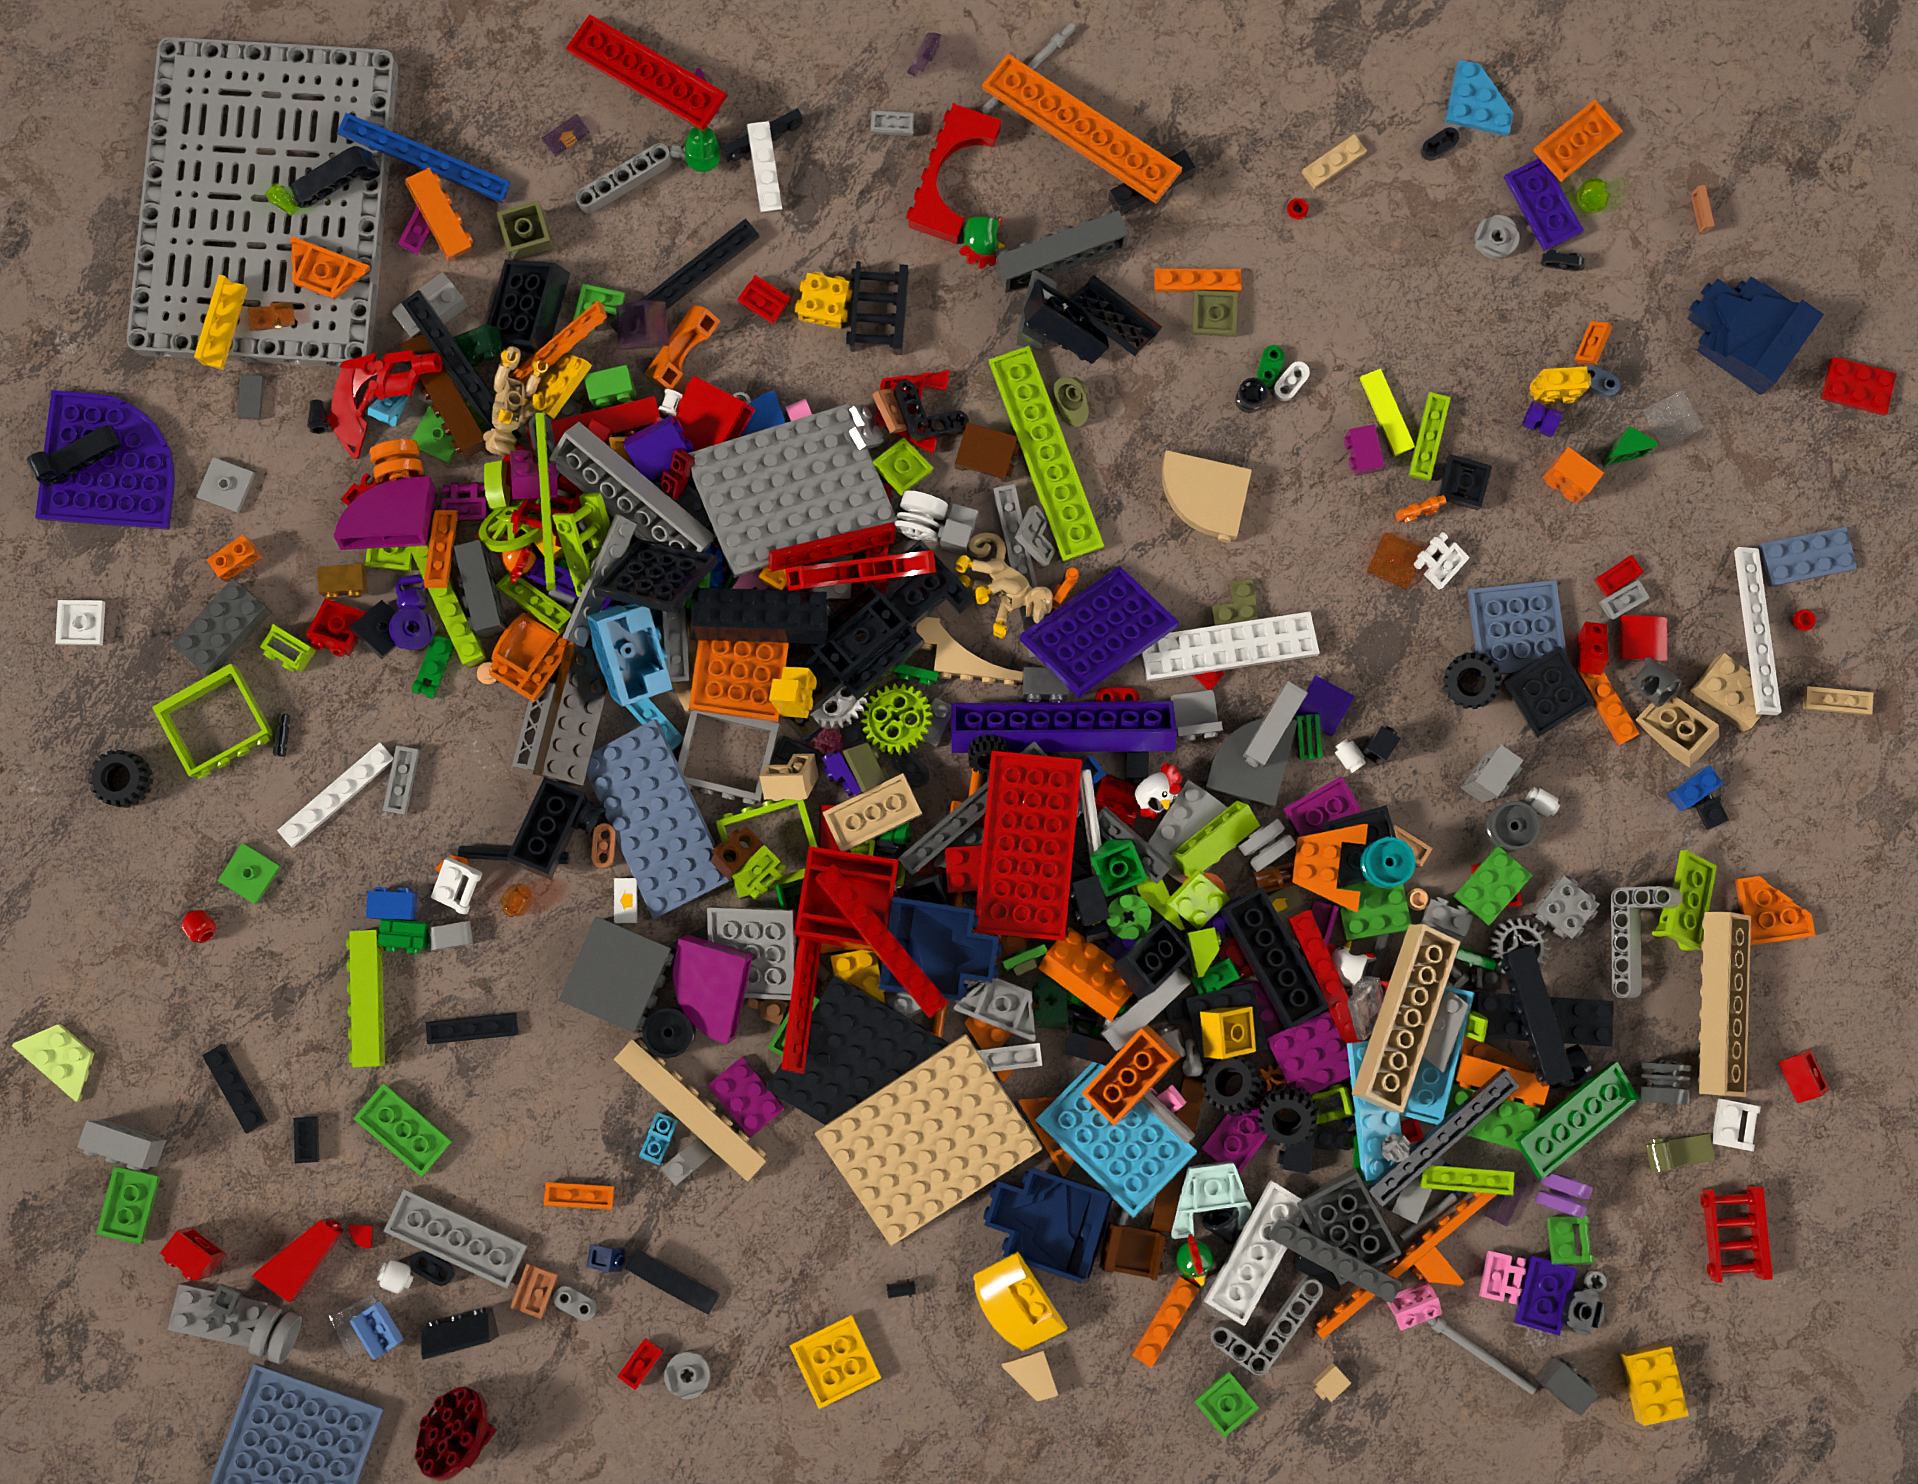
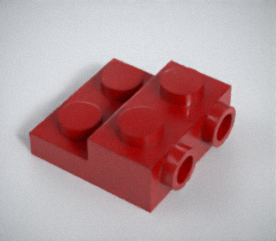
[306,599,366,657]

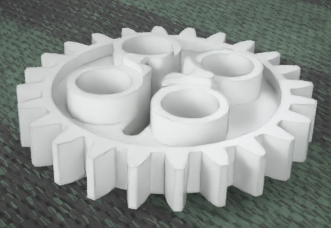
[811,686,868,730]

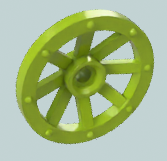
[479,499,552,552]

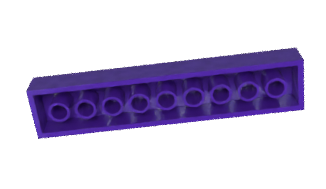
[951,701,1177,753]

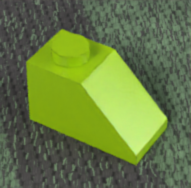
[1184,927,1221,978]

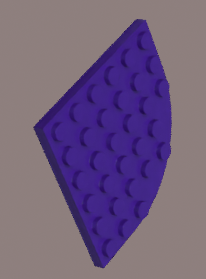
[35,390,175,530]

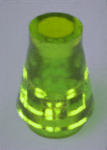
[265,183,299,216]

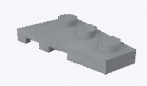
[1422,990,1470,1073]

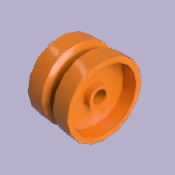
[369,439,424,484]

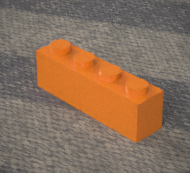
[406,168,473,262]
[1454,1052,1550,1107]

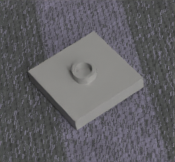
[196,457,255,514]

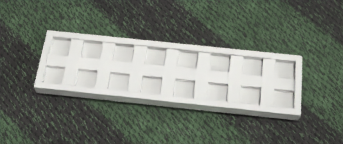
[1141,612,1320,682]

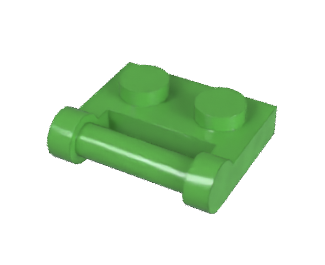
[1547,1216,1595,1265]

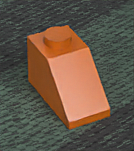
[1411,1247,1464,1286]

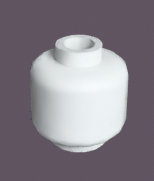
[377,1260,414,1294]

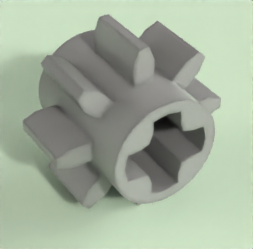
[1382,1134,1410,1163]

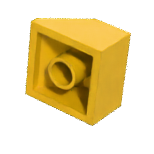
[1200,1006,1256,1059]

